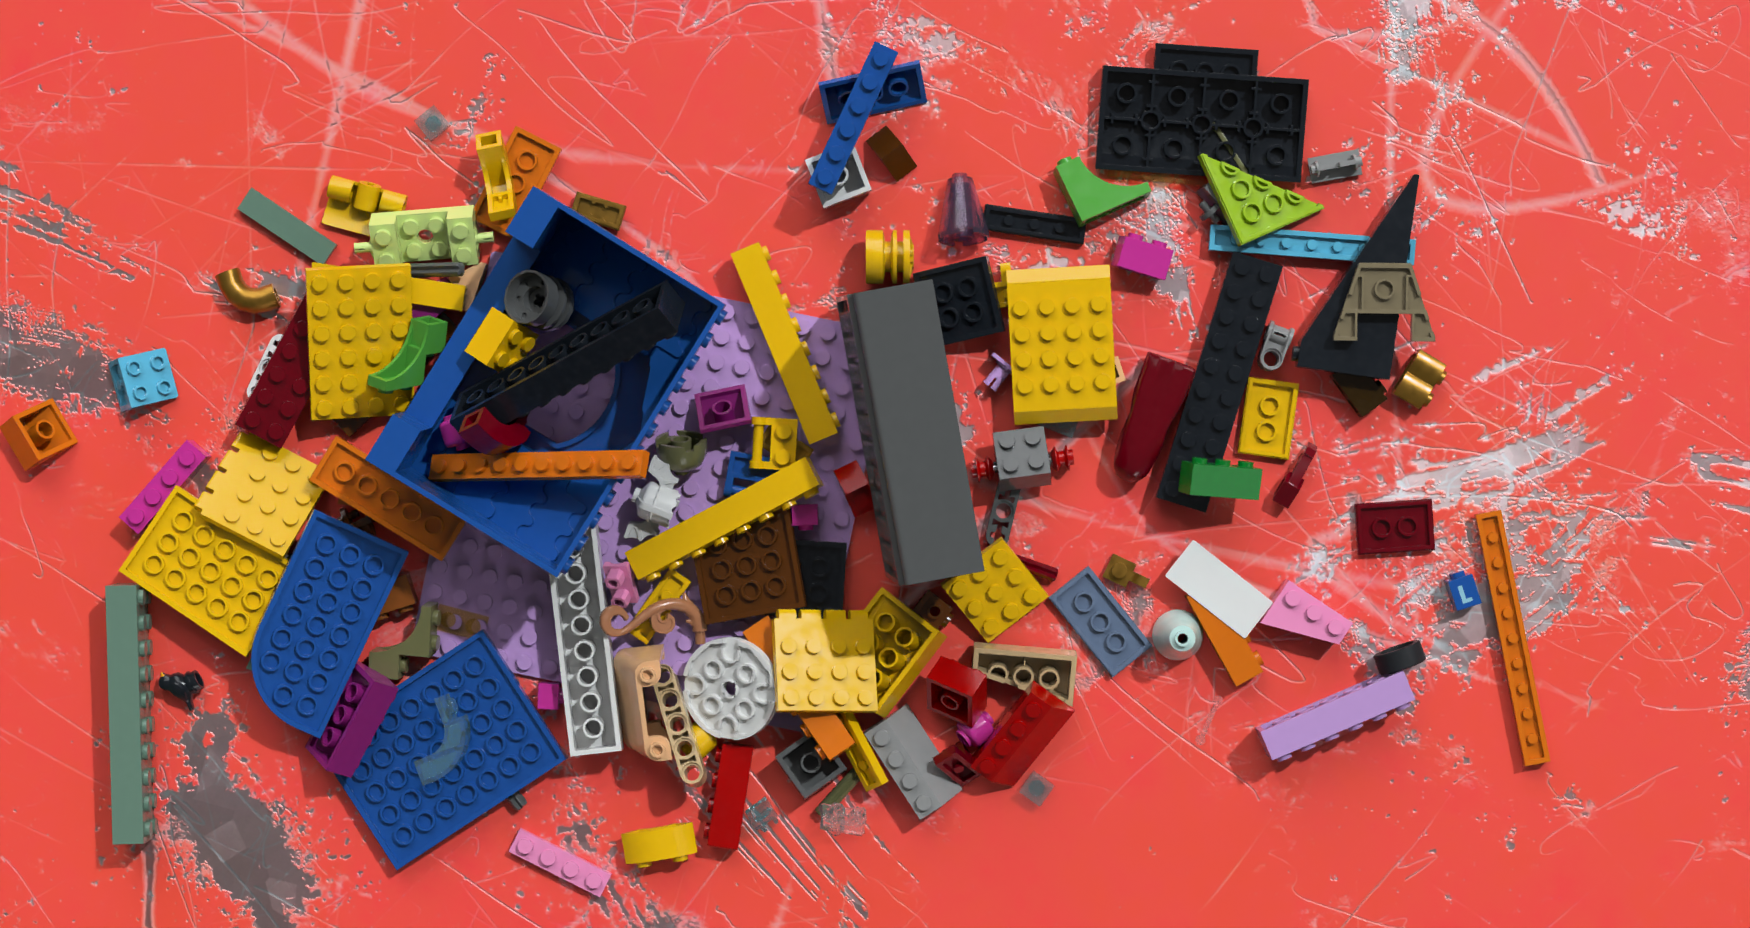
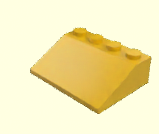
[864,587,947,718]

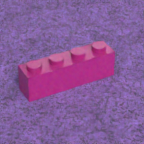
[119,440,212,534]

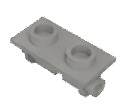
[1307,149,1363,184]

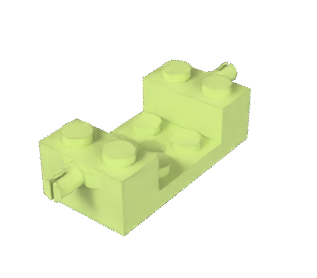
[354,205,494,265]

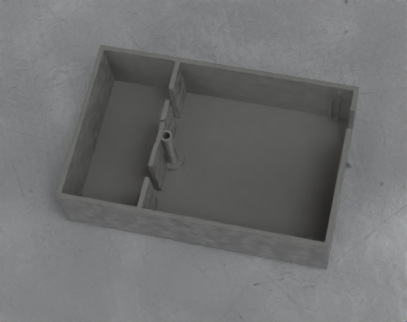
[836,279,985,586]

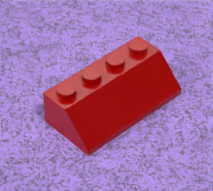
[970,680,1075,786]

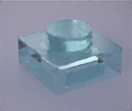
[414,105,451,142]
[1019,770,1055,806]

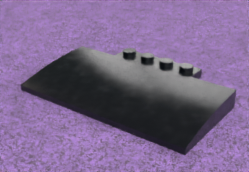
[1095,43,1309,183]

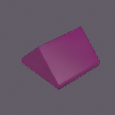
[694,384,752,434]

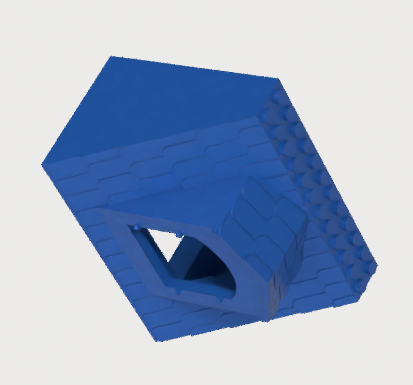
[365,186,728,577]

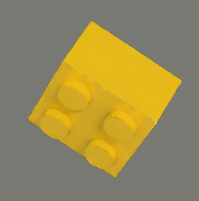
[465,307,539,372]

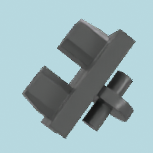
[1196,183,1228,225]

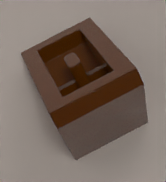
[866,125,917,182]

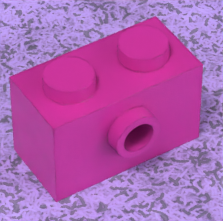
[1111,232,1174,280]

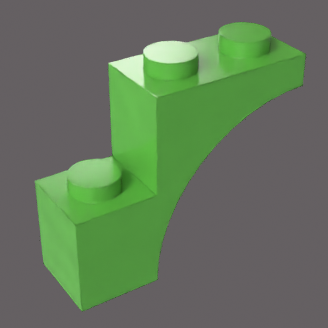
[368,315,448,394]

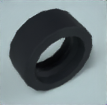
[1373,640,1426,675]

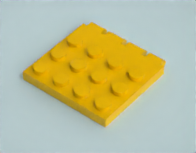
[194,432,325,560]
[771,609,878,713]

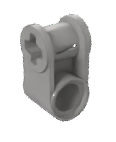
[1257,320,1295,371]

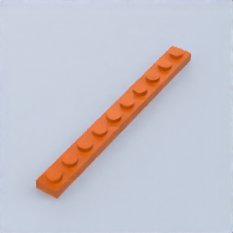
[428,450,650,482]
[1474,510,1550,766]

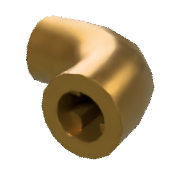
[215,268,281,314]

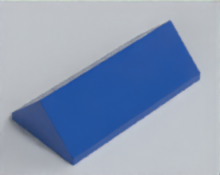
[818,60,927,124]

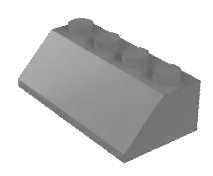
[864,704,963,820]

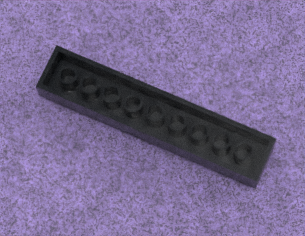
[1155,251,1283,513]
[449,280,685,432]

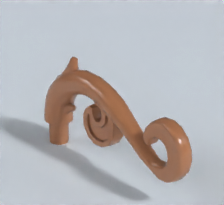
[599,592,708,644]

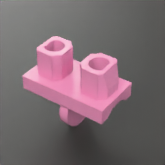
[603,562,640,608]

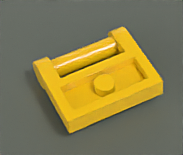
[749,417,798,470]

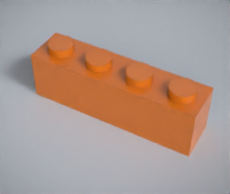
[1184,594,1264,687]

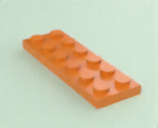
[309,436,466,561]

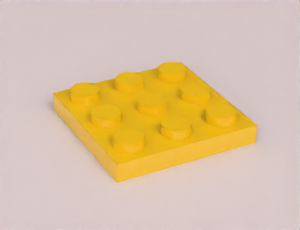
[941,536,1049,643]

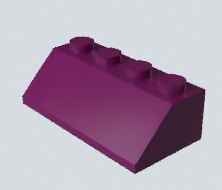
[305,661,399,778]

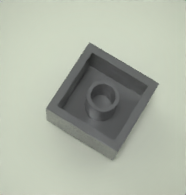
[775,735,847,800]

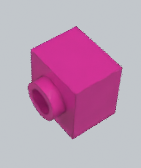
[792,504,819,530]
[537,681,564,710]

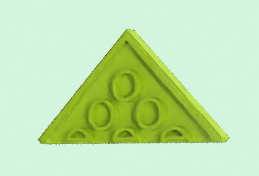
[1197,153,1324,247]

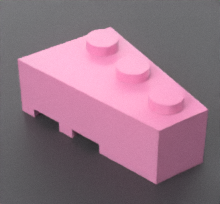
[1259,579,1353,644]

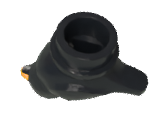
[159,670,204,711]

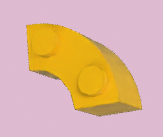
[621,822,697,868]

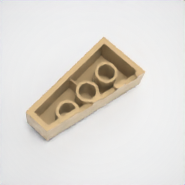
[971,642,1077,707]

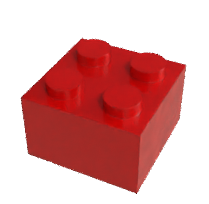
[926,656,987,728]

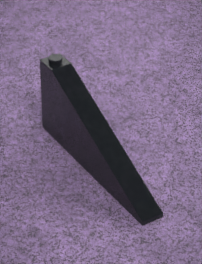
[1291,174,1419,381]

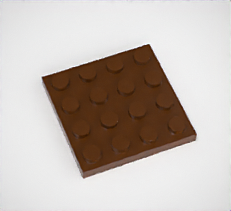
[694,508,807,625]

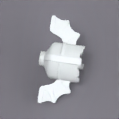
[624,455,681,542]

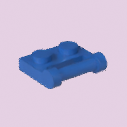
[723,451,779,497]

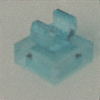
[745,796,778,832]

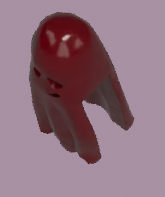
[1114,351,1195,482]

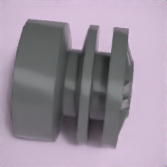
[504,270,575,331]

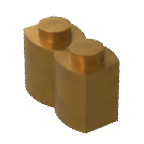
[1391,349,1447,409]

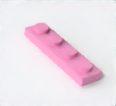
[509,828,612,897]

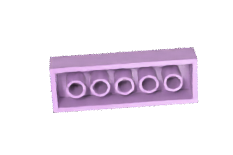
[1255,670,1415,762]

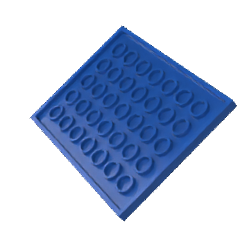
[334,629,568,870]

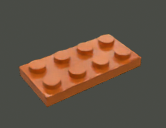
[474,126,562,238]

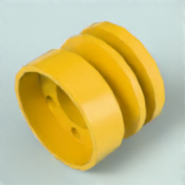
[866,230,914,284]

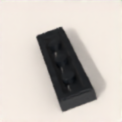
[982,204,1086,245]

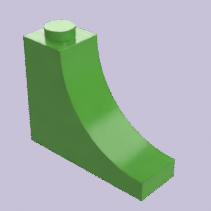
[1053,156,1151,227]

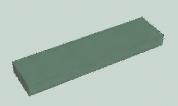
[237,187,338,264]

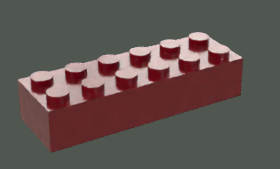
[235,292,310,448]

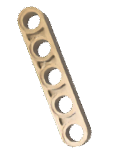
[653,664,707,788]

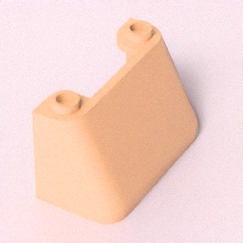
[613,644,675,761]

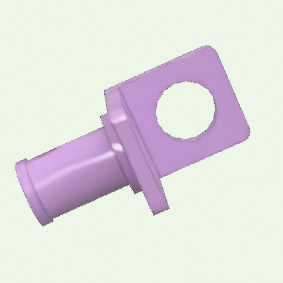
[983,352,1012,392]

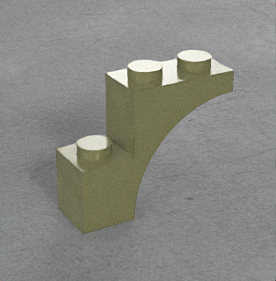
[369,601,441,680]

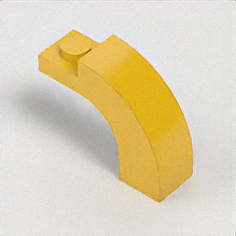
[475,130,517,222]

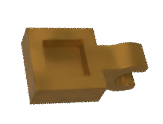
[1102,553,1150,588]

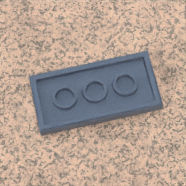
[1048,566,1153,678]

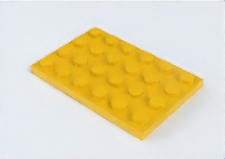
[305,263,415,420]
[118,485,289,657]

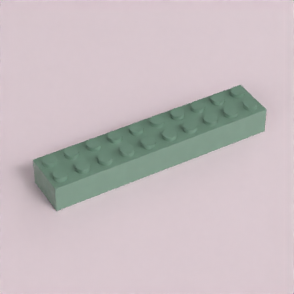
[105,583,158,845]

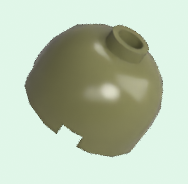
[655,430,707,475]

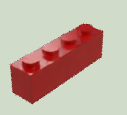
[703,741,754,850]

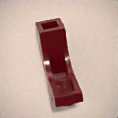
[458,407,531,456]

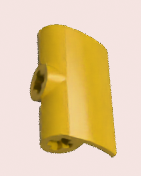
[322,175,408,236]

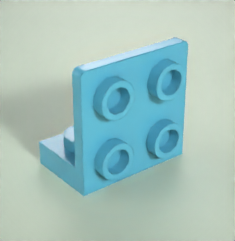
[108,348,178,412]

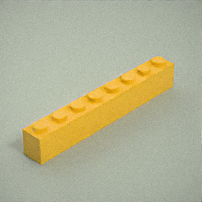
[731,242,841,445]
[625,457,824,583]

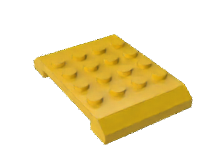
[1006,265,1118,425]

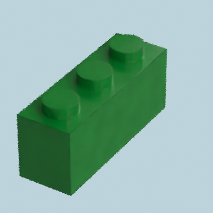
[1178,457,1263,500]

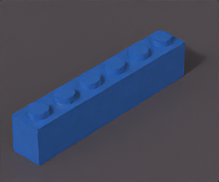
[808,41,898,195]

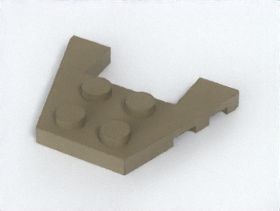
[1333,263,1435,342]

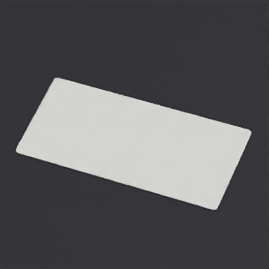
[1165,540,1273,638]

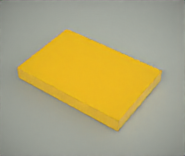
[1237,377,1299,460]

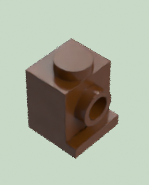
[913,589,954,629]

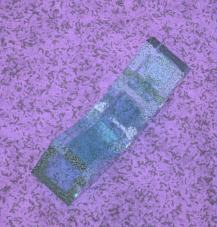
[414,693,470,786]

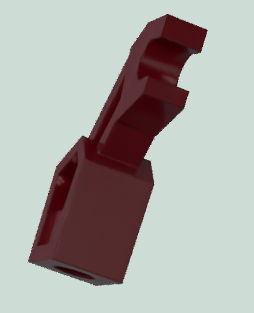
[1272,442,1317,509]

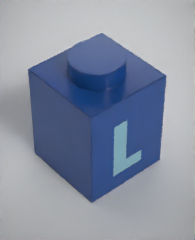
[1444,570,1482,611]

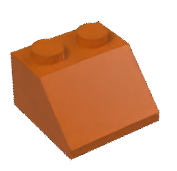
[0,398,78,471]

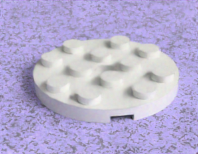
[683,637,776,740]

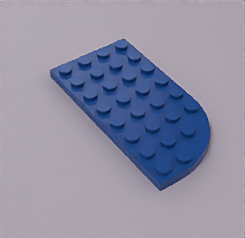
[251,509,409,738]

